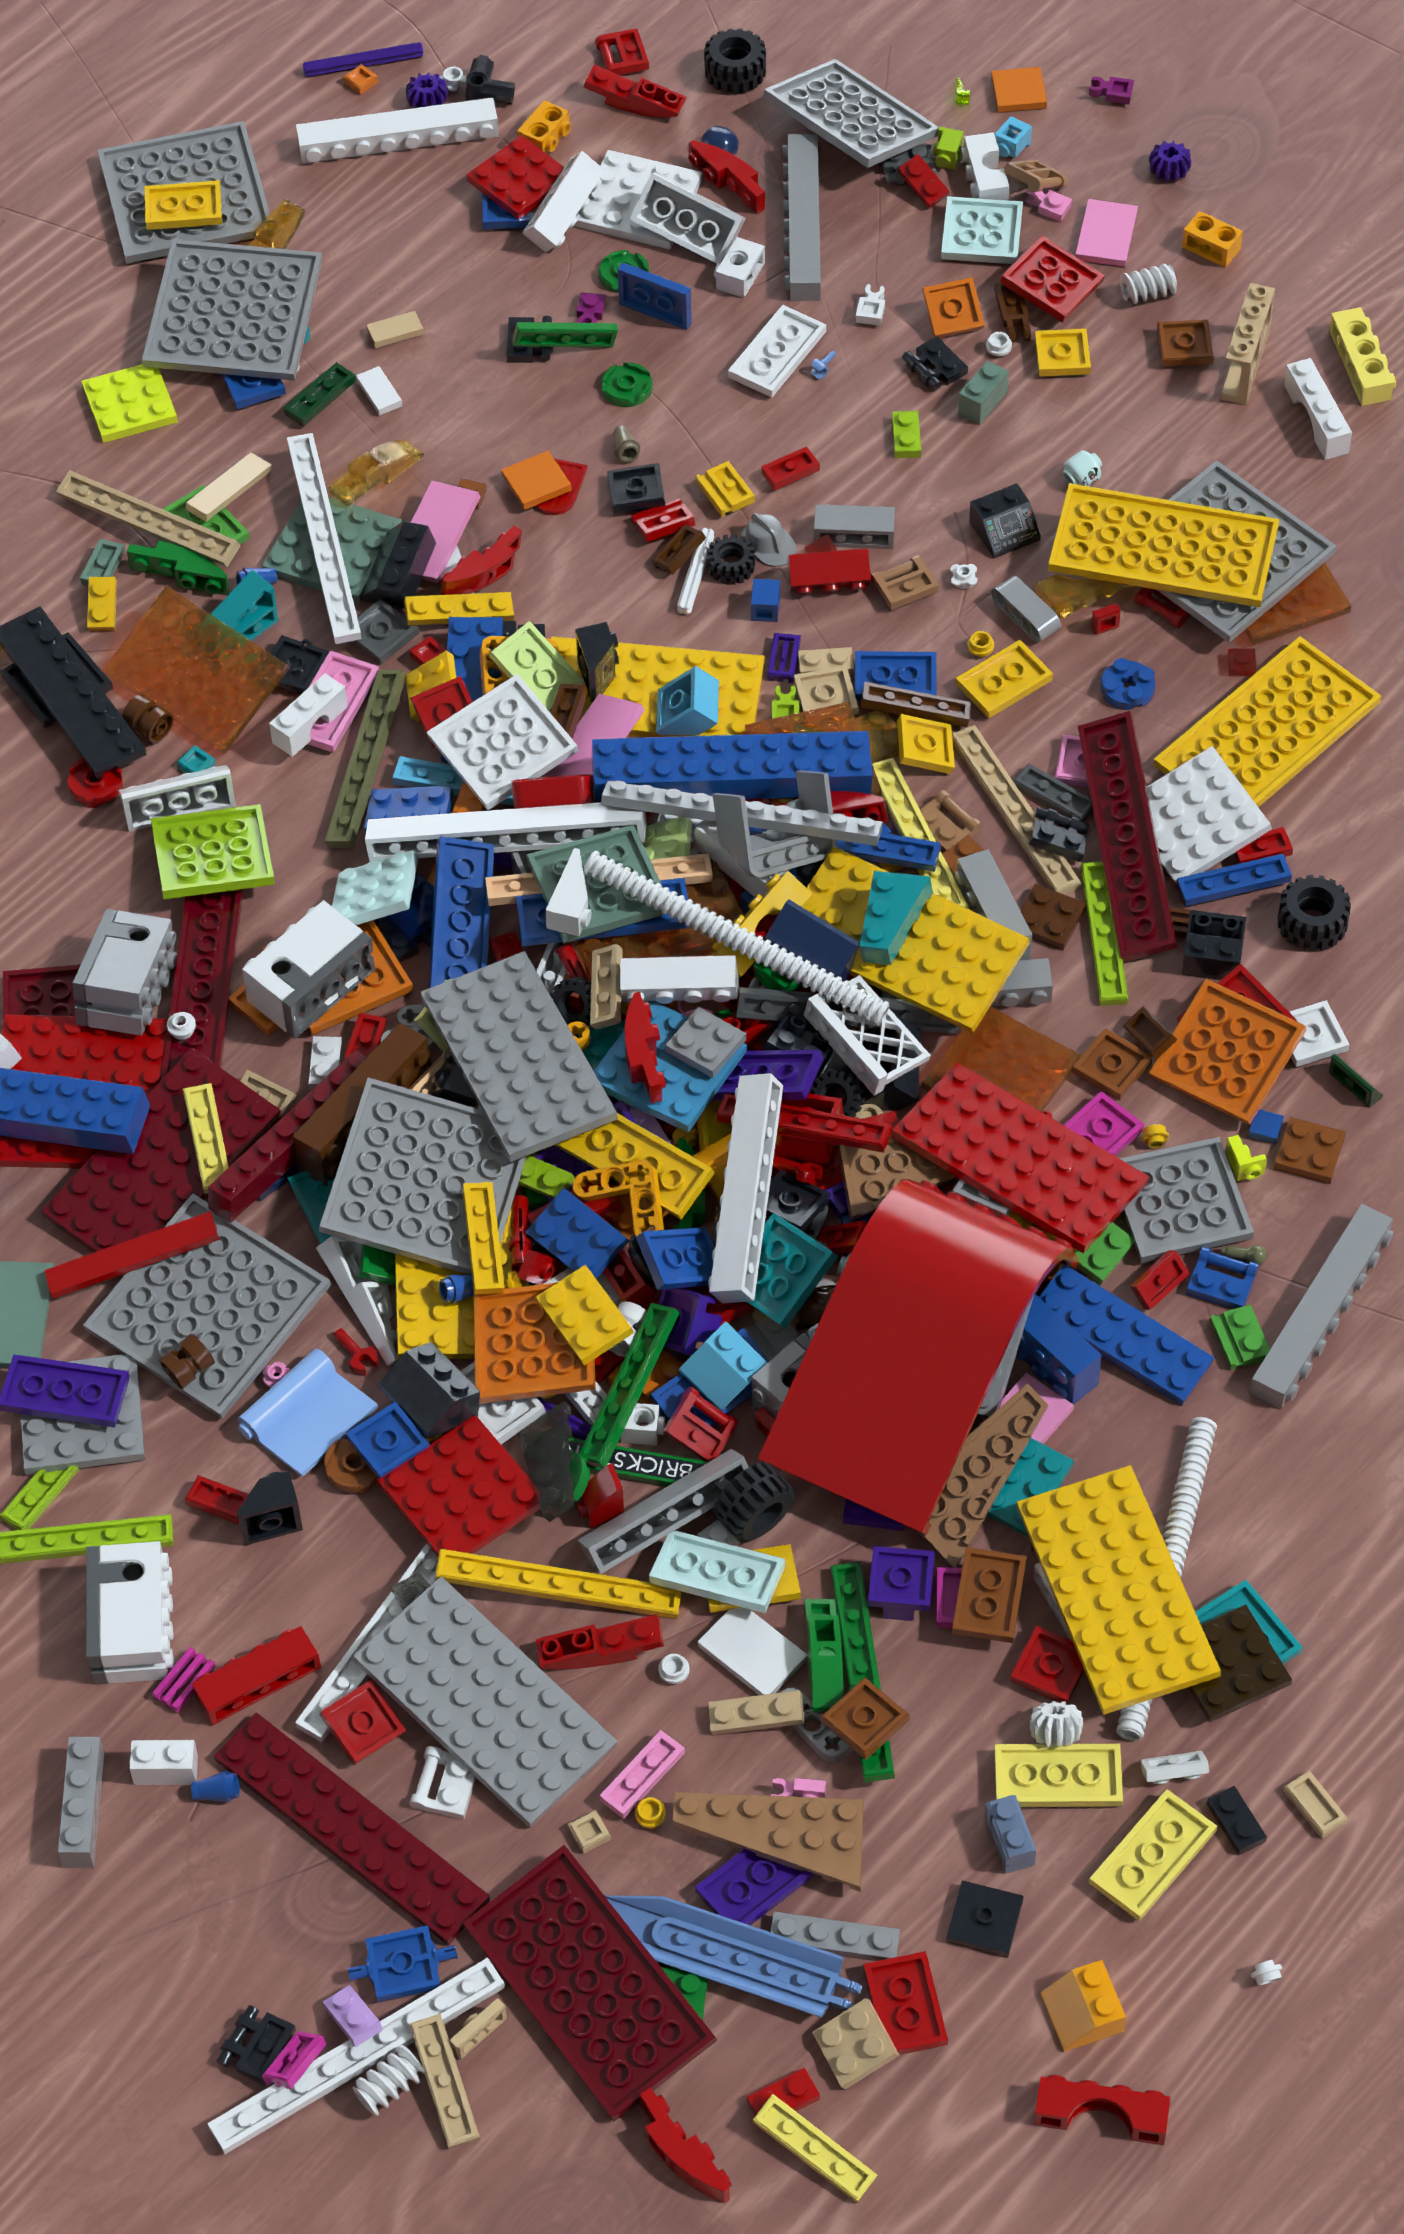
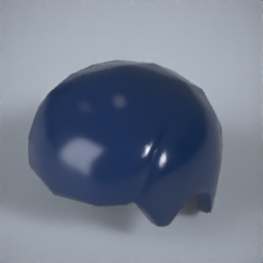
[700,126,739,155]

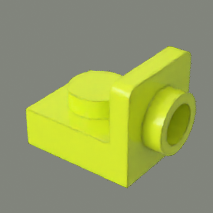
[1225,1135,1267,1181]

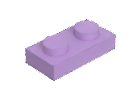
[323,1985,383,2047]

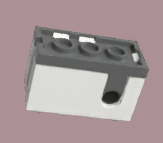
[242,900,375,1039]
[86,1541,174,1685]

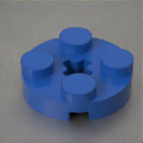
[1101,658,1155,710]

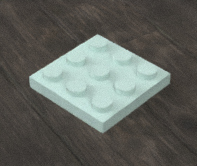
[941,196,1023,264]
[332,850,418,925]

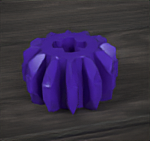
[406,72,448,108]
[1149,140,1192,183]

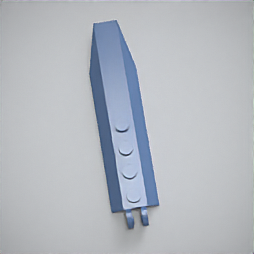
[605,1895,863,2018]

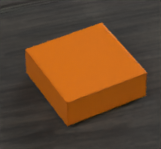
[343,64,379,95]

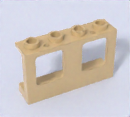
[1221,283,1275,405]

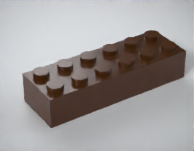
[292,1023,431,1186]

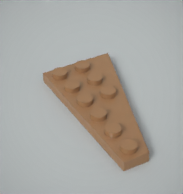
[836,1135,959,1221]
[919,1383,1048,1568]
[673,1792,864,1892]

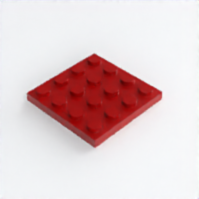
[377,1415,547,1557]

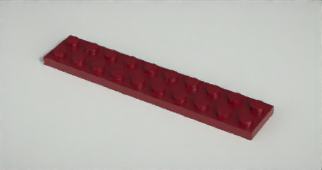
[1078,711,1178,963]
[160,889,244,1081]
[214,1712,490,1946]

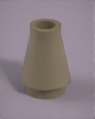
[613,425,640,463]

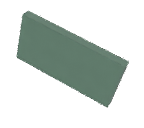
[0,1261,55,1368]

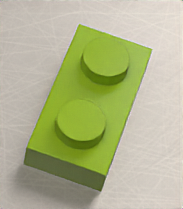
[892,411,921,458]
[518,1155,575,1199]

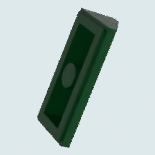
[1329,1054,1383,1108]

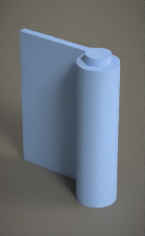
[237,1348,378,1477]

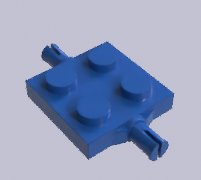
[348,1925,458,2002]

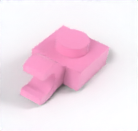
[1025,189,1072,222]
[771,1778,826,1798]

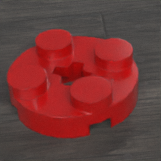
[67,758,123,808]

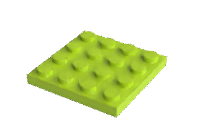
[151,804,275,899]

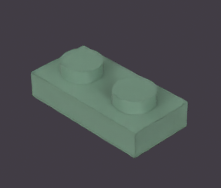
[80,539,125,586]

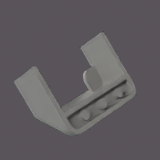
[712,770,837,878]

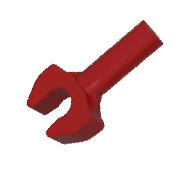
[773,1155,823,1183]
[334,1328,379,1376]

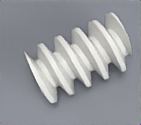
[1120,264,1177,304]
[352,2045,425,2117]

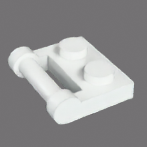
[409,1746,476,1820]

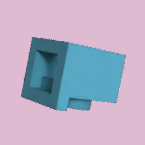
[995,116,1032,158]

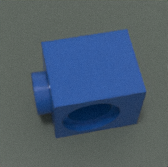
[751,579,780,622]

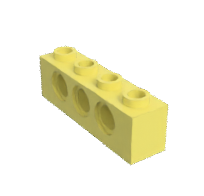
[1329,307,1396,406]

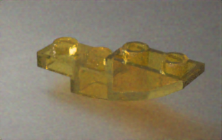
[248,199,305,249]
[329,439,424,506]

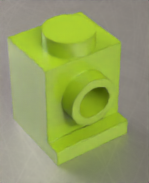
[933,127,964,170]

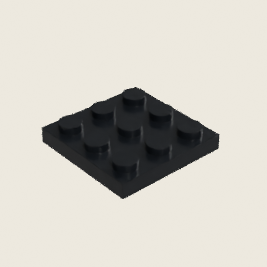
[0,632,113,728]

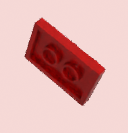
[863,1951,948,2055]

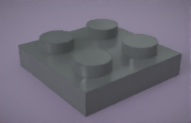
[350,599,419,664]

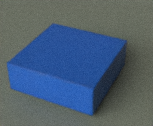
[1248,1109,1284,1144]

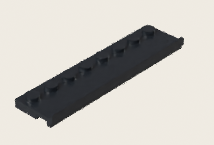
[0,606,146,779]

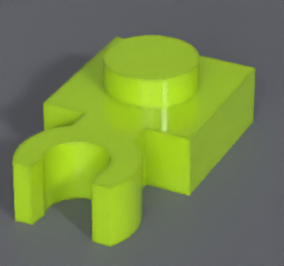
[772,686,799,729]

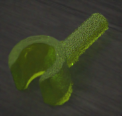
[955,77,971,105]

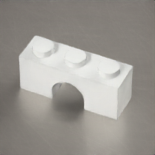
[960,132,1009,200]
[269,673,348,757]

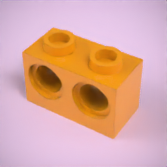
[517,100,571,155]
[1182,211,1243,268]

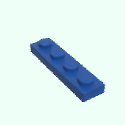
[1176,854,1292,907]

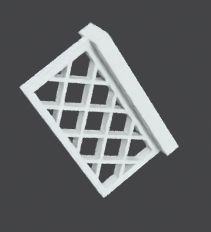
[804,975,931,1096]

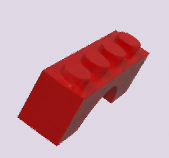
[1034,2075,1171,2145]

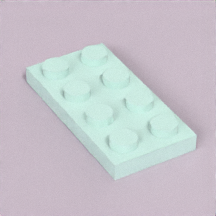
[649,1531,786,1613]

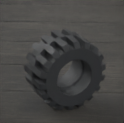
[704,28,766,94]
[1277,875,1351,951]
[713,1462,795,1543]

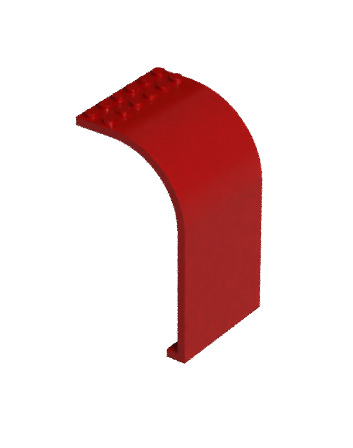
[758,1179,1080,1535]

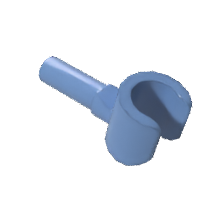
[811,351,836,380]

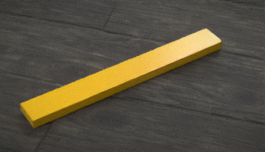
[435,1549,681,1619]

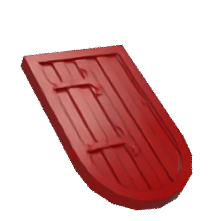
[535,459,588,515]

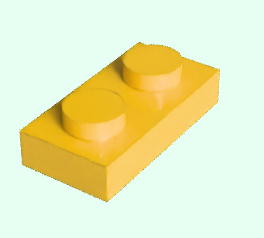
[87,577,117,631]

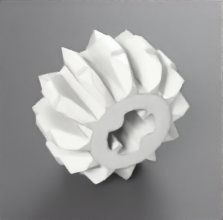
[1030,1701,1083,1748]

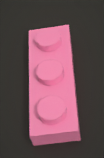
[600,1730,685,1819]

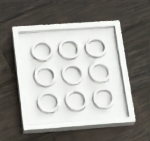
[575,150,703,250]
[427,674,579,810]
[1147,746,1272,885]

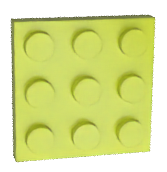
[81,364,178,443]

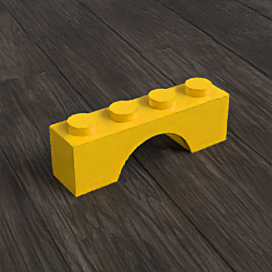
[711,871,813,978]

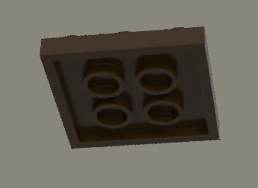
[1188,1604,1292,1723]

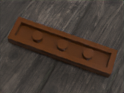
[861,681,971,727]

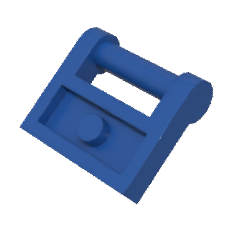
[1186,1246,1259,1309]

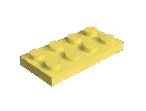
[994,1744,1123,1807]
[1089,1789,1217,1922]

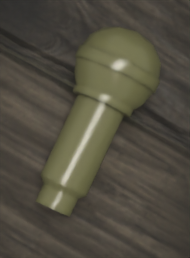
[1221,1245,1267,1265]

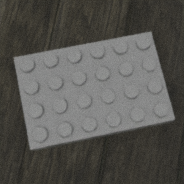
[763,59,939,168]

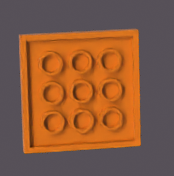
[262,920,414,1035]
[1149,979,1307,1125]
[474,1282,596,1404]

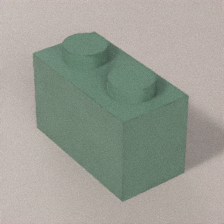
[958,360,1009,425]

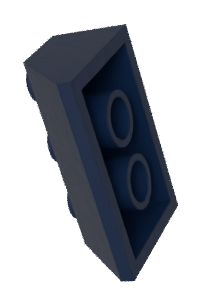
[764,899,860,992]

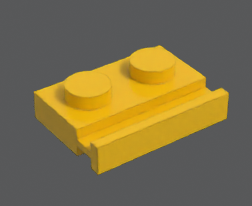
[695,461,755,517]

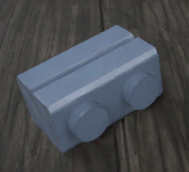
[984,1795,1036,1873]

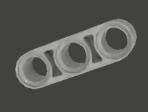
[991,576,1061,643]

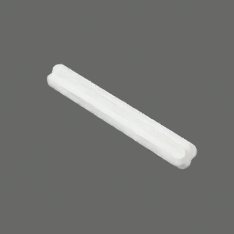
[677,527,714,615]

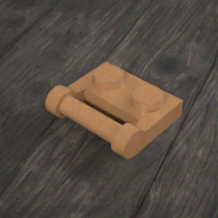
[1004,159,1068,192]
[871,555,939,610]
[920,790,983,853]

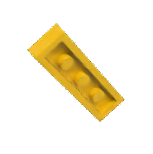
[404,592,514,625]
[462,1182,505,1294]

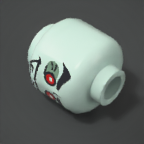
[1062,450,1102,486]

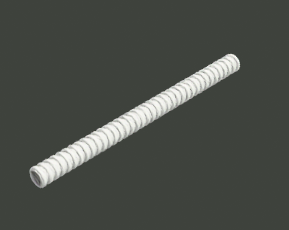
[584,851,889,1025]
[1116,1417,1217,1741]

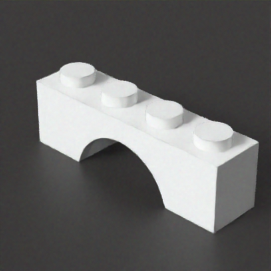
[1284,358,1352,460]

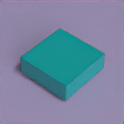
[177,745,216,773]

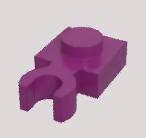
[1089,76,1134,105]
[577,292,606,323]

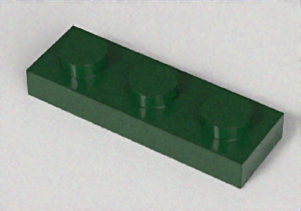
[284,362,356,427]

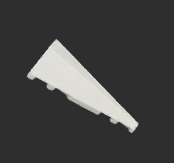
[316,1236,399,1366]

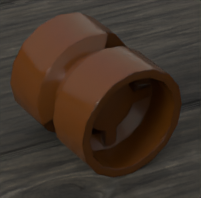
[122,694,174,743]
[158,1333,215,1390]

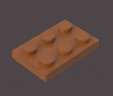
[952,1547,1027,1643]

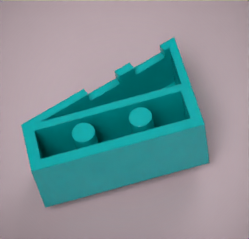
[195,569,279,666]
[859,871,933,965]

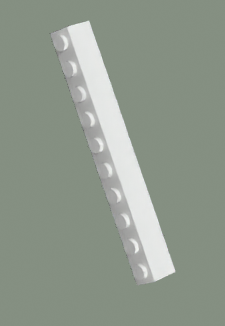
[365,803,647,862]

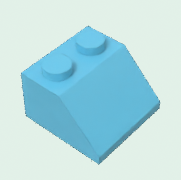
[656,666,719,735]
[678,1321,768,1411]

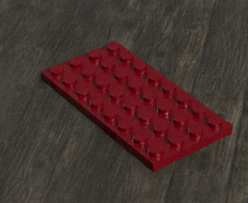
[42,1048,281,1275]
[463,1845,717,2122]

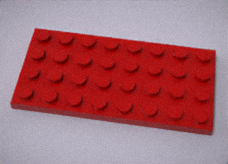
[891,1062,1149,1254]

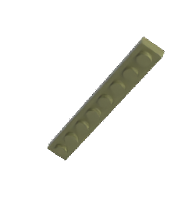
[325,670,406,848]

